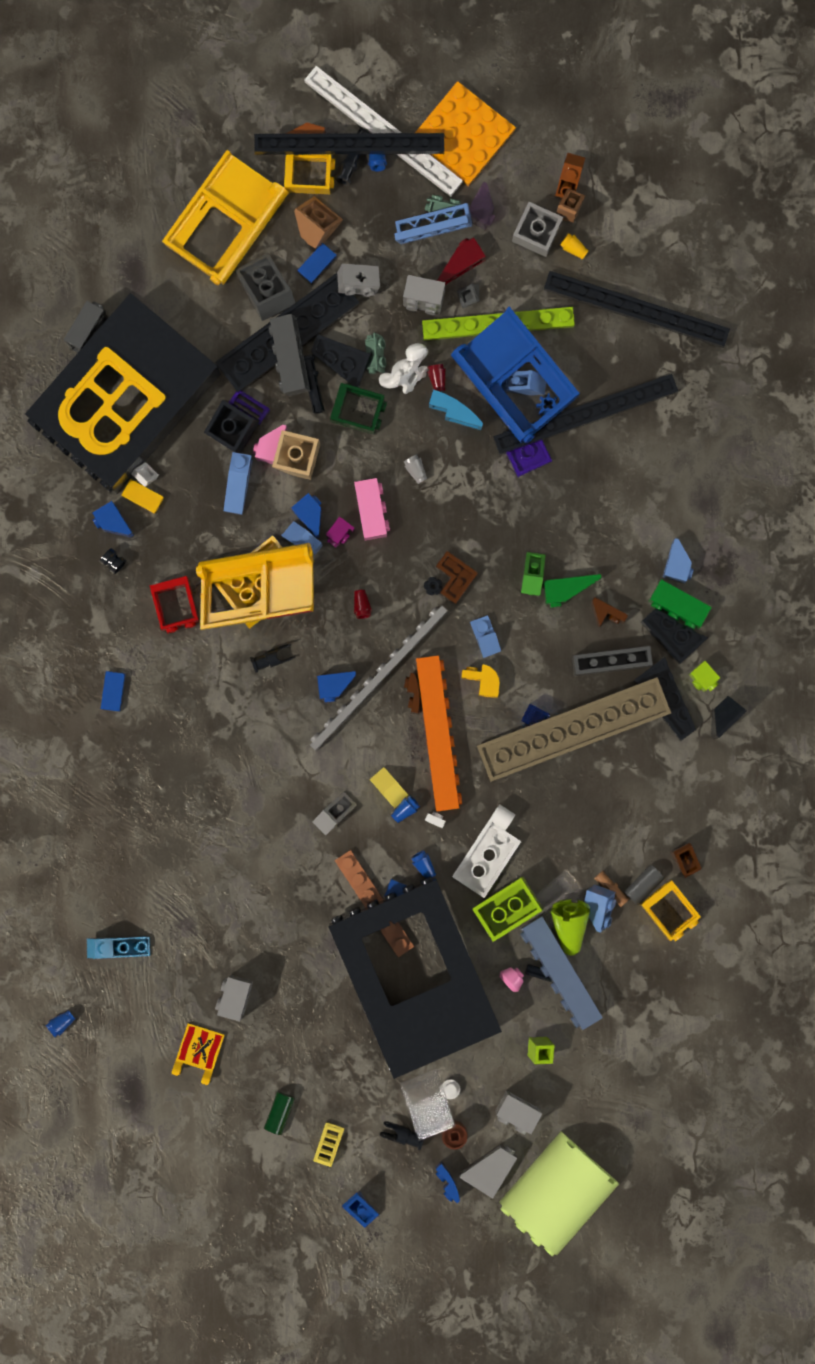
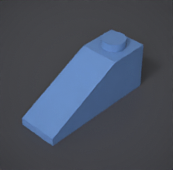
[223,452,253,515]

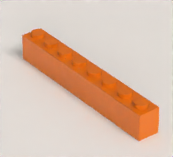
[416,656,462,812]

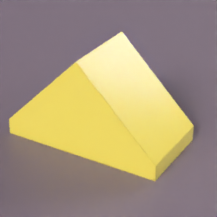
[370,767,409,808]

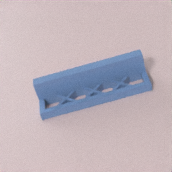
[394,203,472,244]

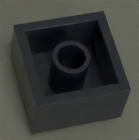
[204,400,260,453]

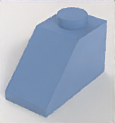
[502,370,546,396]
[281,521,323,557]
[663,538,694,583]

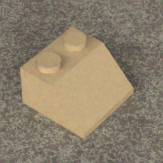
[272,430,320,480]

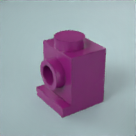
[326,516,355,548]

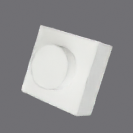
[132,462,159,487]
[425,812,445,828]

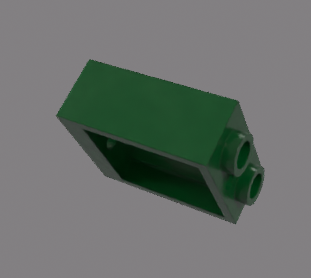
[330,383,387,435]

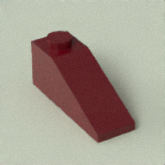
[437,237,486,286]

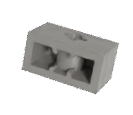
[337,264,380,297]

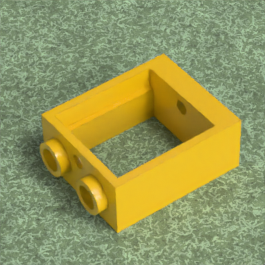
[284,154,335,195]
[640,880,701,941]

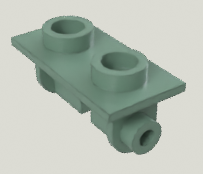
[425,194,463,218]
[365,333,387,374]

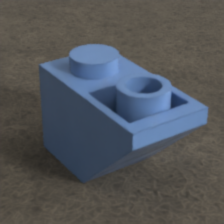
[584,885,616,933]

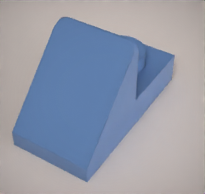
[470,615,501,658]

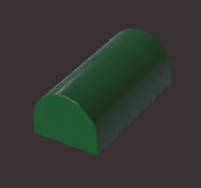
[264,1091,296,1135]

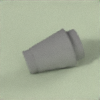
[404,454,428,484]

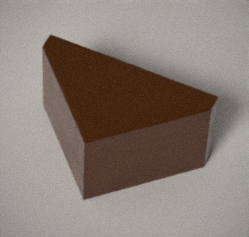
[670,843,701,878]

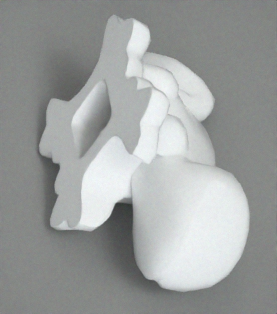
[379,343,428,394]

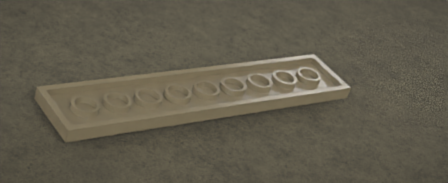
[477,678,671,782]

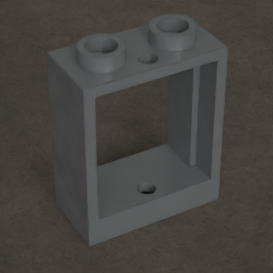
[64,301,108,353]

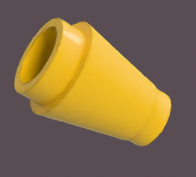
[560,233,589,259]

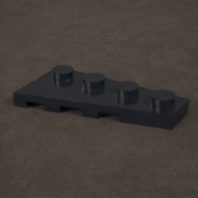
[634,657,696,741]

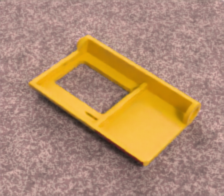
[196,543,314,630]

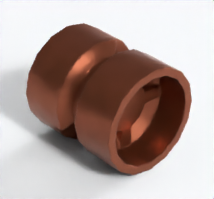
[442,1120,467,1150]

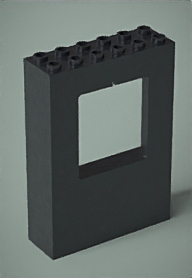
[328,876,502,1079]

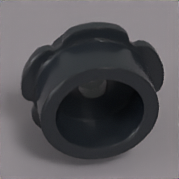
[424,577,443,596]

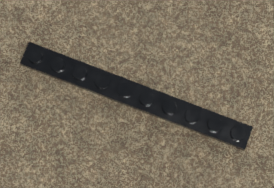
[254,133,444,155]
[544,271,730,348]
[493,374,678,455]

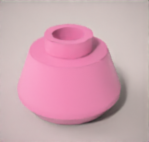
[499,967,524,992]

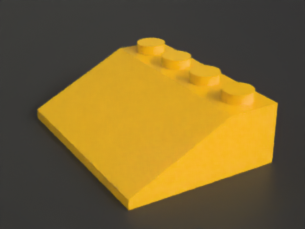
[214,536,282,629]

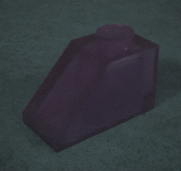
[469,182,496,230]

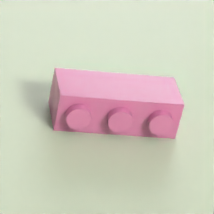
[354,478,390,541]

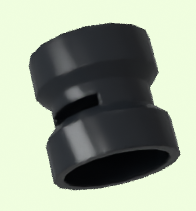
[99,548,126,575]

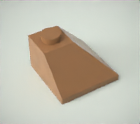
[294,196,343,249]

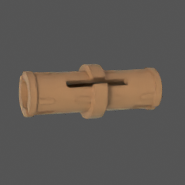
[594,871,629,907]

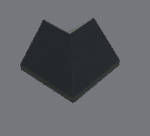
[711,696,747,740]

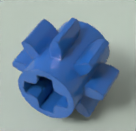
[536,393,557,415]

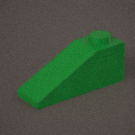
[543,574,602,608]

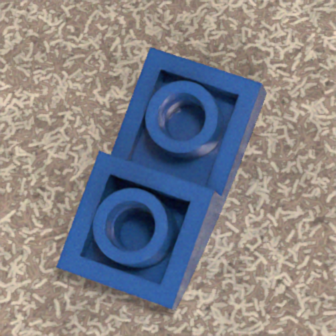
[435,1162,460,1203]

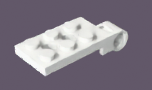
[452,804,521,898]

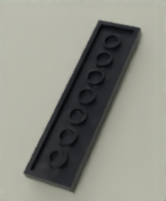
[215,273,360,392]

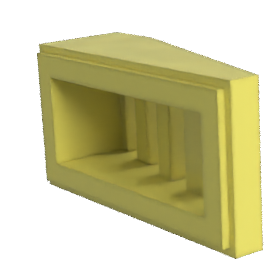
[313,1122,344,1167]

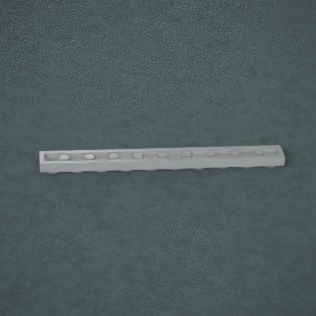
[310,606,448,751]

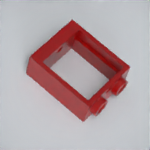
[150,576,200,634]

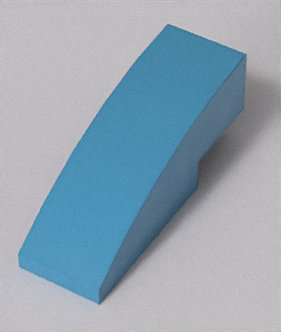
[429,390,483,430]

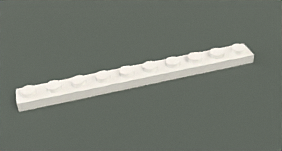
[304,66,463,197]

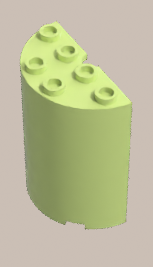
[499,1131,619,1256]

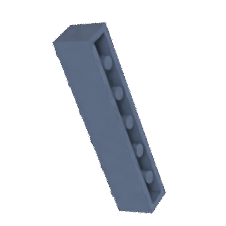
[520,916,603,1030]

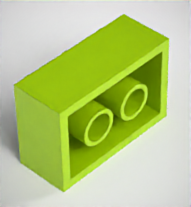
[472,876,543,942]

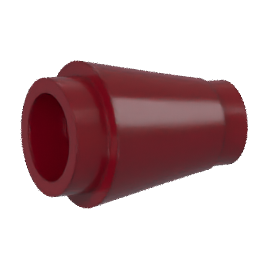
[427,364,446,392]
[354,589,372,619]

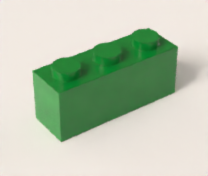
[648,579,712,630]

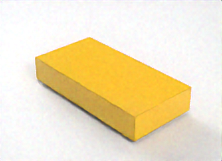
[121,479,164,514]

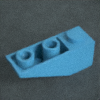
[87,937,150,959]

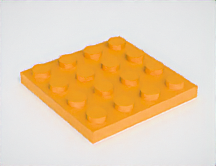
[415,81,516,187]

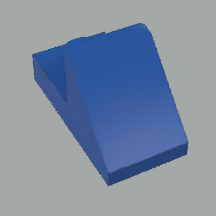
[342,1191,379,1228]

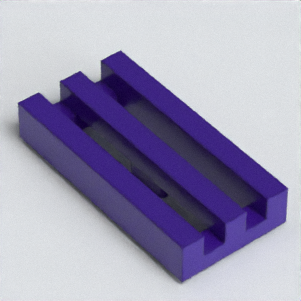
[230,391,270,426]

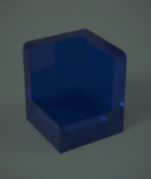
[520,704,550,726]

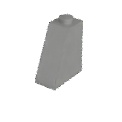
[459,1145,517,1199]

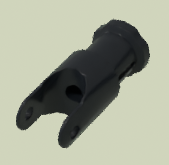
[250,644,295,673]
[380,1121,426,1151]

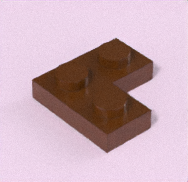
[436,551,478,605]

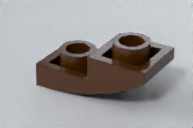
[404,673,420,714]

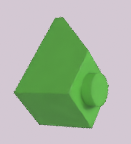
[521,552,545,596]

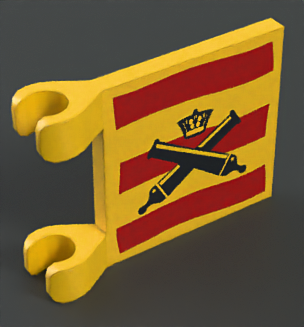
[172,1023,225,1085]

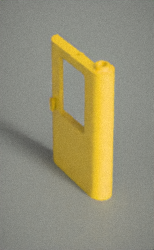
[162,150,289,286]

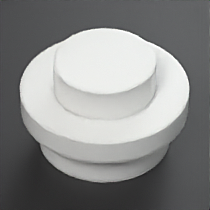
[441,1079,460,1099]

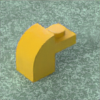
[461,664,500,698]

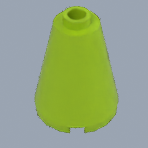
[551,899,590,956]

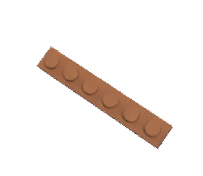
[335,850,414,957]

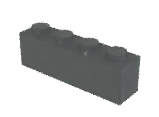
[269,314,310,396]
[572,646,653,676]

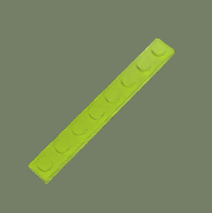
[422,307,575,341]

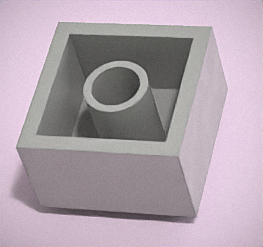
[512,202,563,257]
[403,275,445,315]
[215,975,253,1022]
[495,1090,542,1135]

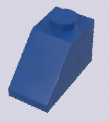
[291,493,322,539]
[92,501,134,537]
[317,671,356,703]

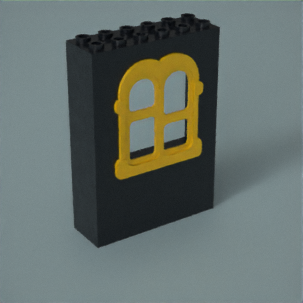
[25,293,221,494]

